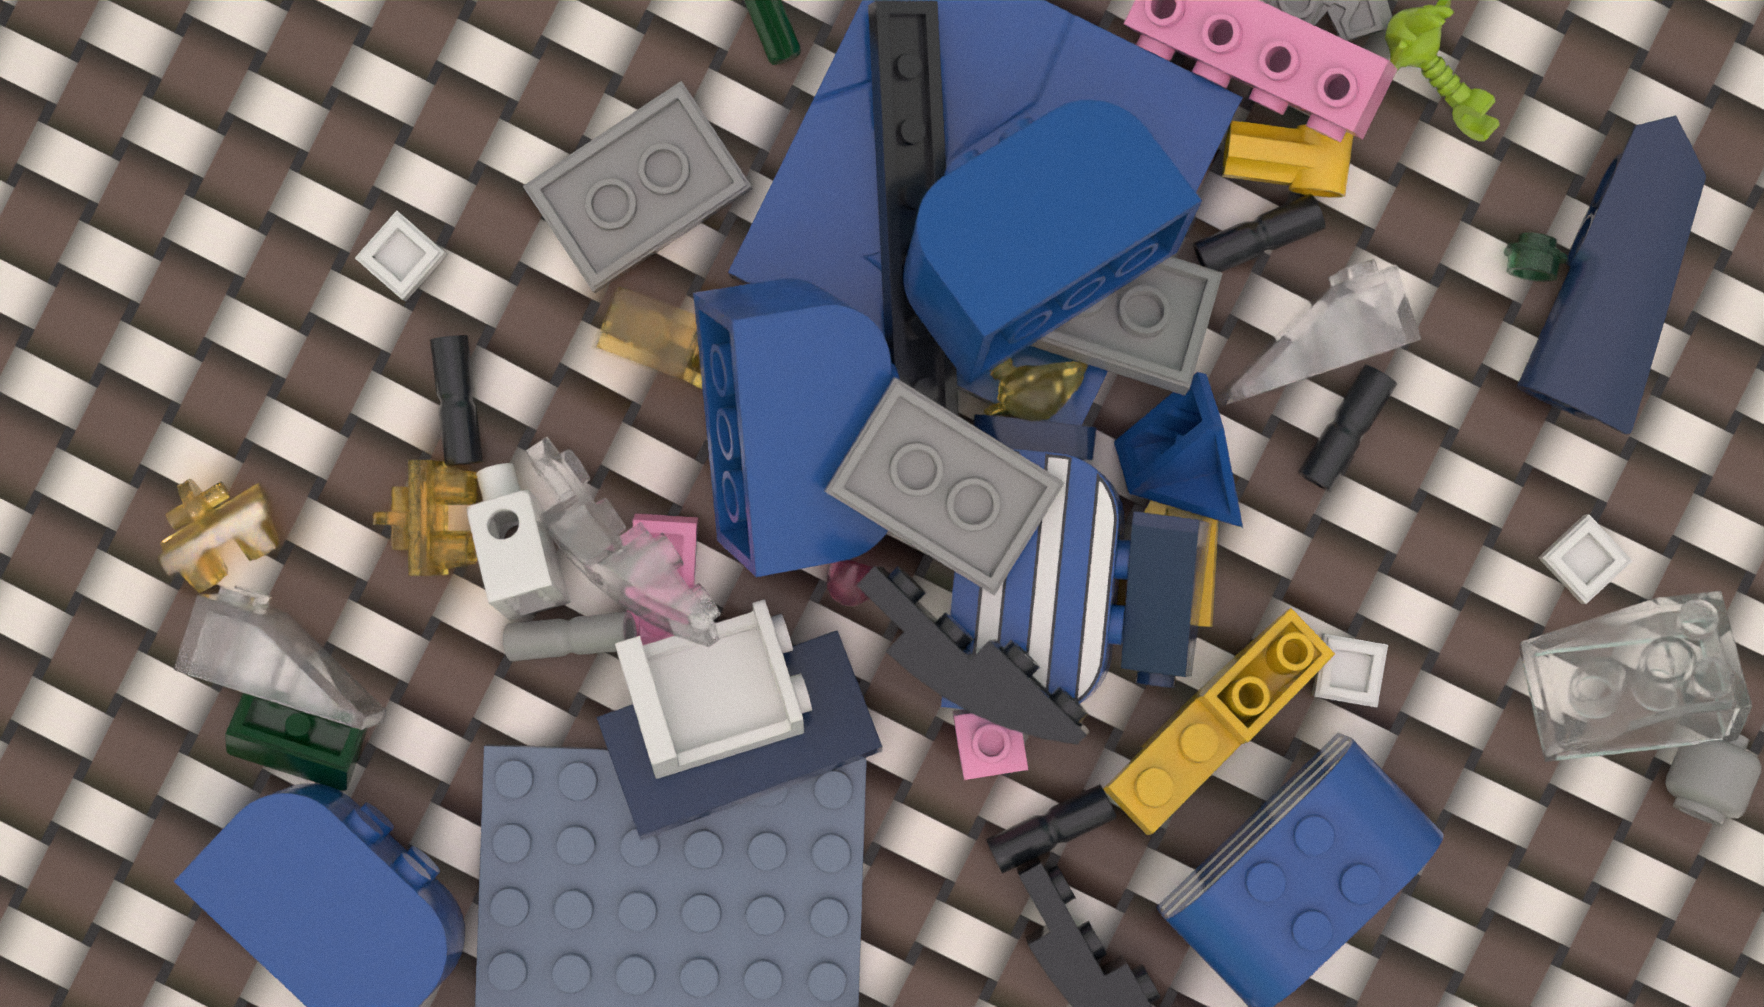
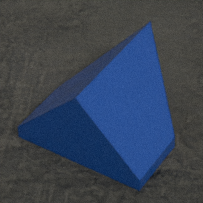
[1114,372,1243,528]

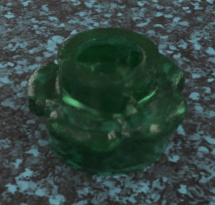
[1503,233,1567,282]

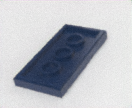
[596,630,883,840]

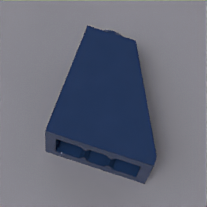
[1121,511,1212,688]

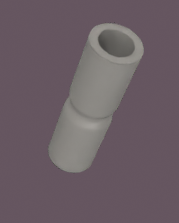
[503,612,637,661]

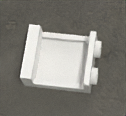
[615,599,812,779]

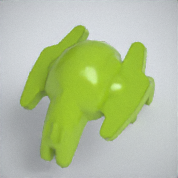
[1385,0,1500,142]

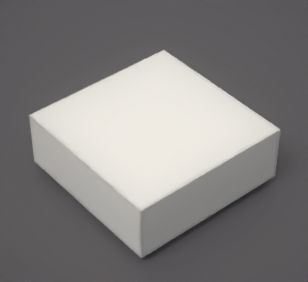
[355,210,447,301]
[1538,514,1632,604]
[1311,633,1388,707]

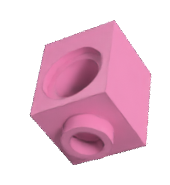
[952,710,1028,780]

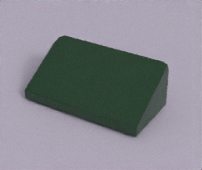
[225,680,370,791]

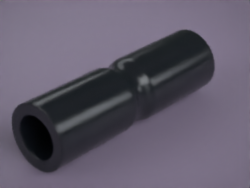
[1193,194,1326,272]
[430,335,483,466]
[1298,364,1398,492]
[986,784,1117,874]

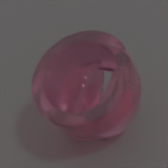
[827,560,873,606]

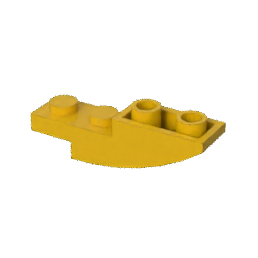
[1103,608,1335,835]

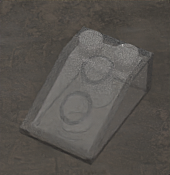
[1216,259,1421,408]
[173,585,387,730]
[1519,591,1752,762]

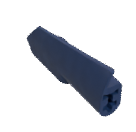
[1517,115,1706,435]

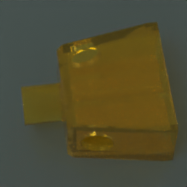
[591,287,703,390]

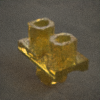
[373,460,477,576]
[158,478,279,593]

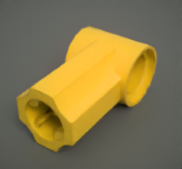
[1222,120,1354,198]

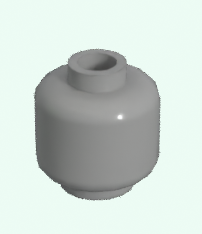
[1665,725,1762,826]

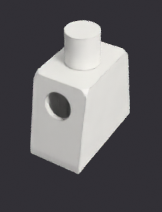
[467,463,570,621]

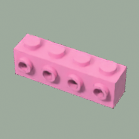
[1124,0,1398,142]

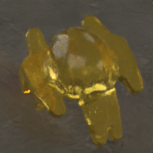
[983,358,1088,422]

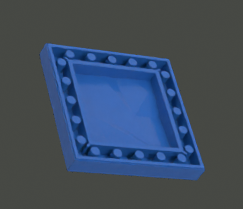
[728,0,1243,426]

